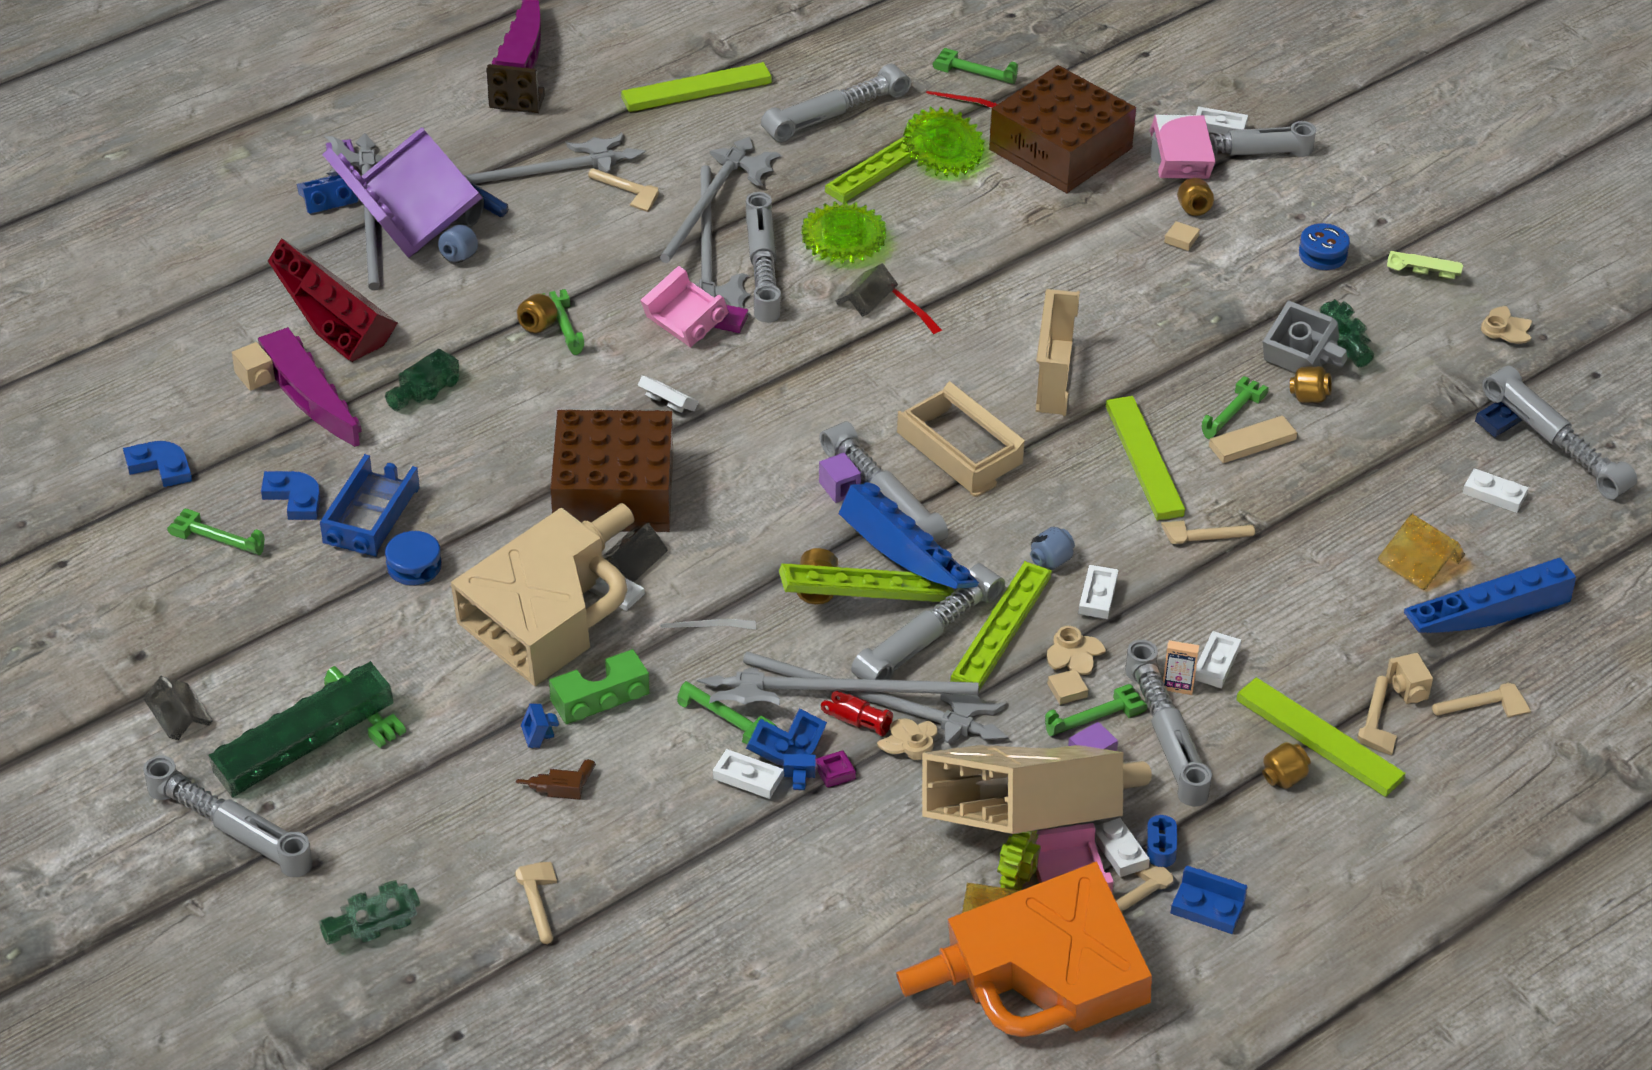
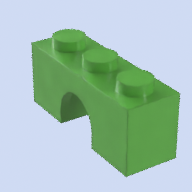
[549,649,650,725]

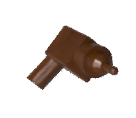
[516,759,596,799]

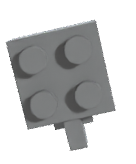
[1262,301,1347,373]

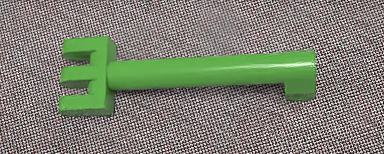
[932,48,1018,84]
[542,289,584,355]
[1201,376,1269,439]
[167,508,265,555]
[324,666,406,748]
[677,681,777,745]
[1045,684,1148,736]

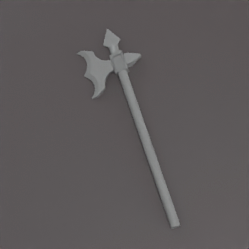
[464,132,646,184]
[325,133,384,290]
[660,136,782,263]
[694,165,751,315]
[743,651,1008,743]
[697,667,979,705]

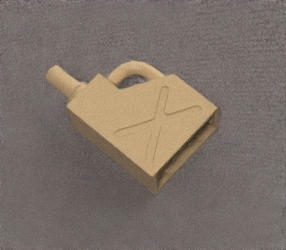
[451,503,634,686]
[922,745,1152,834]

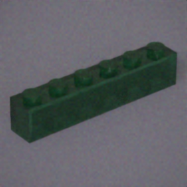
[208,661,394,798]

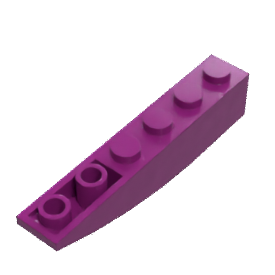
[492,0,541,69]
[258,327,362,447]

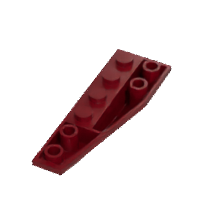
[268,238,398,362]

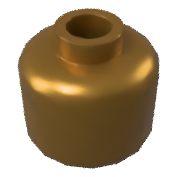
[1177,178,1214,216]
[517,293,557,333]
[1290,366,1332,403]
[1262,742,1311,789]

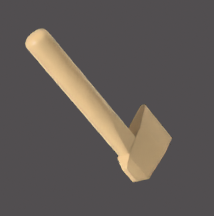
[588,168,659,212]
[1161,521,1255,544]
[1357,676,1396,755]
[1432,683,1531,718]
[515,862,557,944]
[1116,862,1173,913]

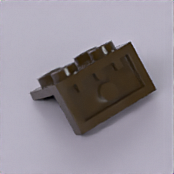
[486,64,545,113]

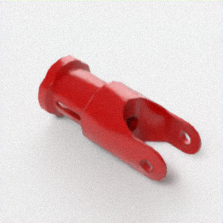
[821,691,893,737]

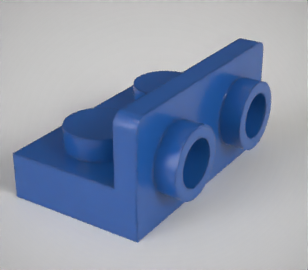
[296,175,358,214]
[1170,866,1248,934]

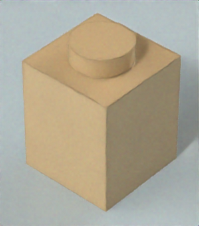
[232,342,275,391]

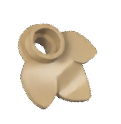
[1481,306,1532,344]
[1047,626,1106,675]
[877,718,938,760]

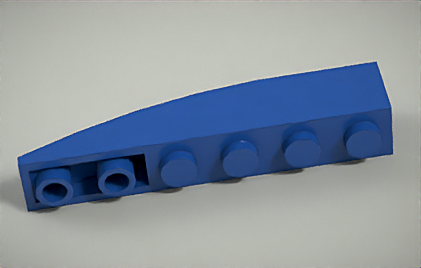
[838,482,979,589]
[1404,558,1576,633]

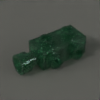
[1320,299,1374,367]
[385,349,460,411]
[319,880,420,945]

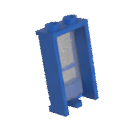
[320,454,420,557]

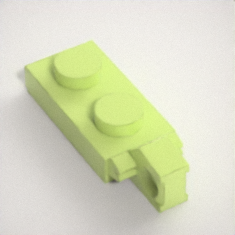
[1387,251,1463,279]

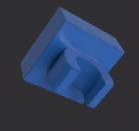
[521,703,559,748]
[784,754,816,790]

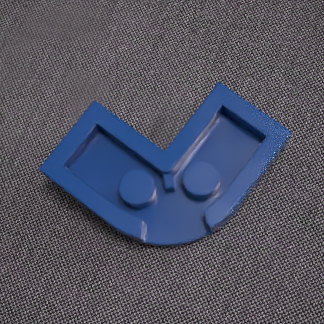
[123,441,192,487]
[261,471,320,520]
[746,708,827,766]

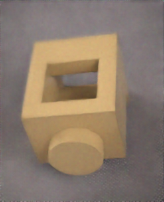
[1386,653,1433,704]

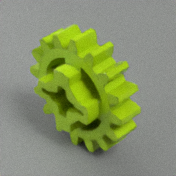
[997,830,1041,894]

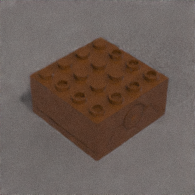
[989,65,1137,194]
[550,410,673,532]

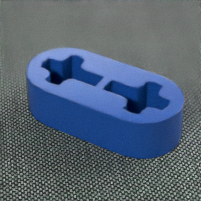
[1147,815,1177,867]

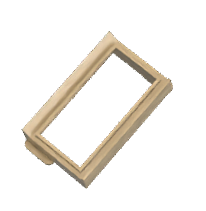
[1036,289,1080,416]
[897,381,1025,497]

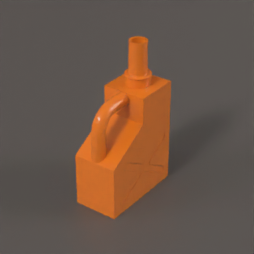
[896,861,1152,1037]

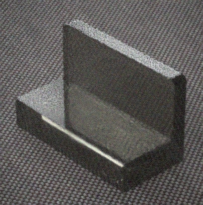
[835,263,898,317]
[602,522,668,582]
[144,676,213,740]

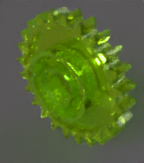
[903,107,985,178]
[801,201,886,264]

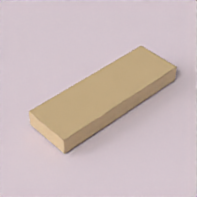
[1209,415,1297,463]

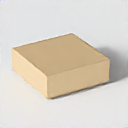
[1164,221,1200,251]
[1047,669,1088,705]

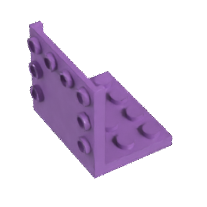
[322,127,482,258]

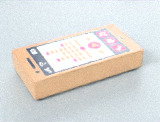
[1163,640,1199,695]

